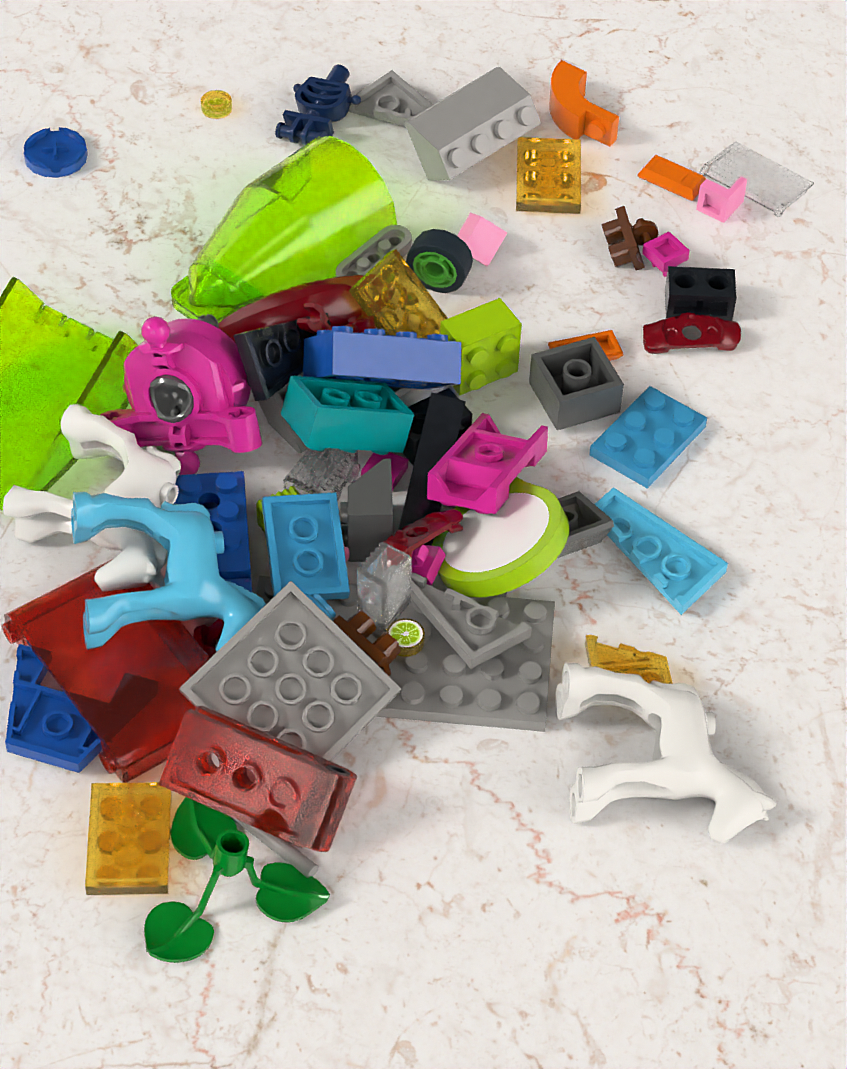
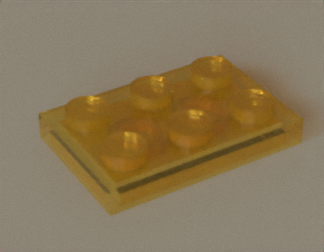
[516,137,581,214]
[349,249,448,338]
[85,782,172,895]

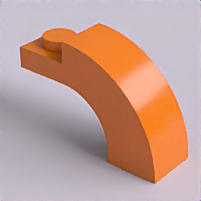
[549,60,619,147]

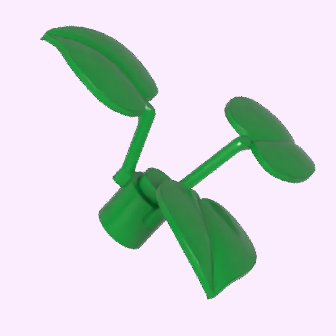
[144,791,330,963]

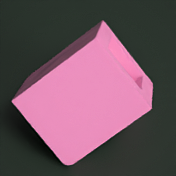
[697,176,747,223]
[457,212,507,266]

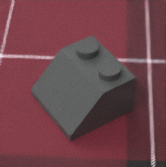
[340,459,393,562]

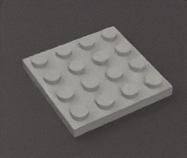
[179,581,401,801]

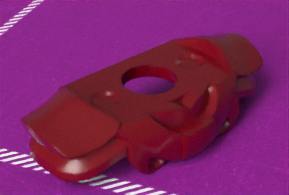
[643,313,741,354]
[372,509,463,572]

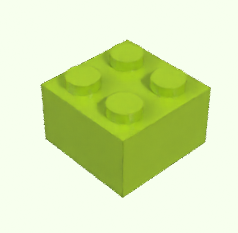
[440,298,522,396]

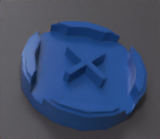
[23,127,88,178]

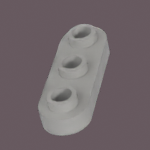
[336,225,412,277]

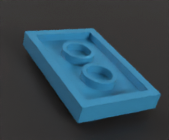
[589,386,707,489]
[262,493,350,600]

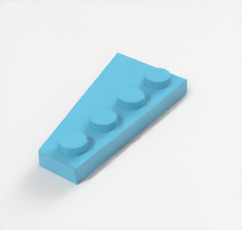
[595,487,728,615]

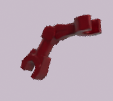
[297,303,376,334]

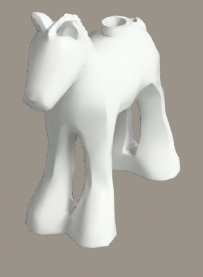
[3,404,181,591]
[556,662,777,843]

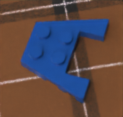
[5,644,159,773]

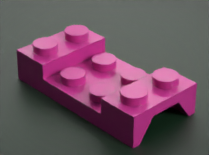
[427,413,548,514]

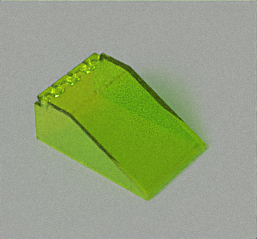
[0,277,138,511]

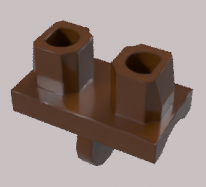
[601,206,659,270]
[333,610,401,676]

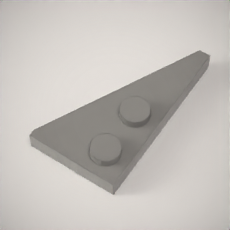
[349,70,433,127]
[396,569,531,669]

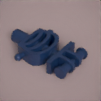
[275,64,361,147]

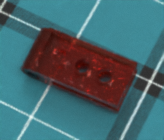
[158,705,357,852]

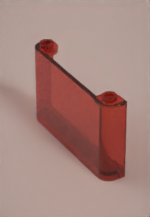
[1,558,219,785]

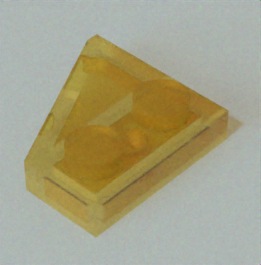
[585,635,673,684]

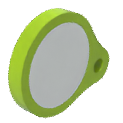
[432,477,569,598]

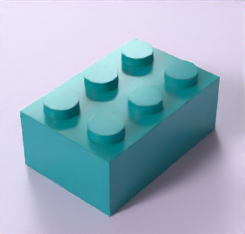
[281,376,414,455]

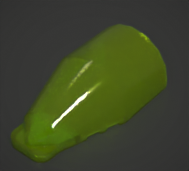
[171,136,397,323]

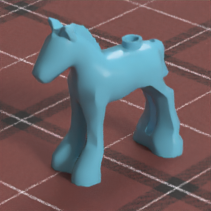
[71,492,266,652]

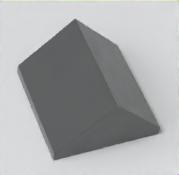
[557,491,614,558]

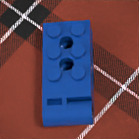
[174,471,252,618]

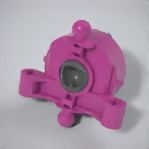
[100,314,262,475]

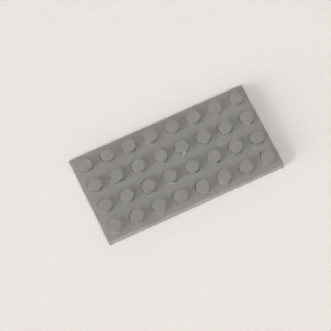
[256,576,555,732]

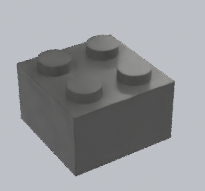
[529,337,624,430]

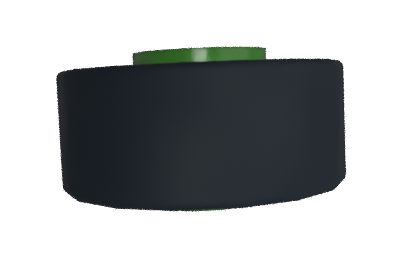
[406,229,473,294]

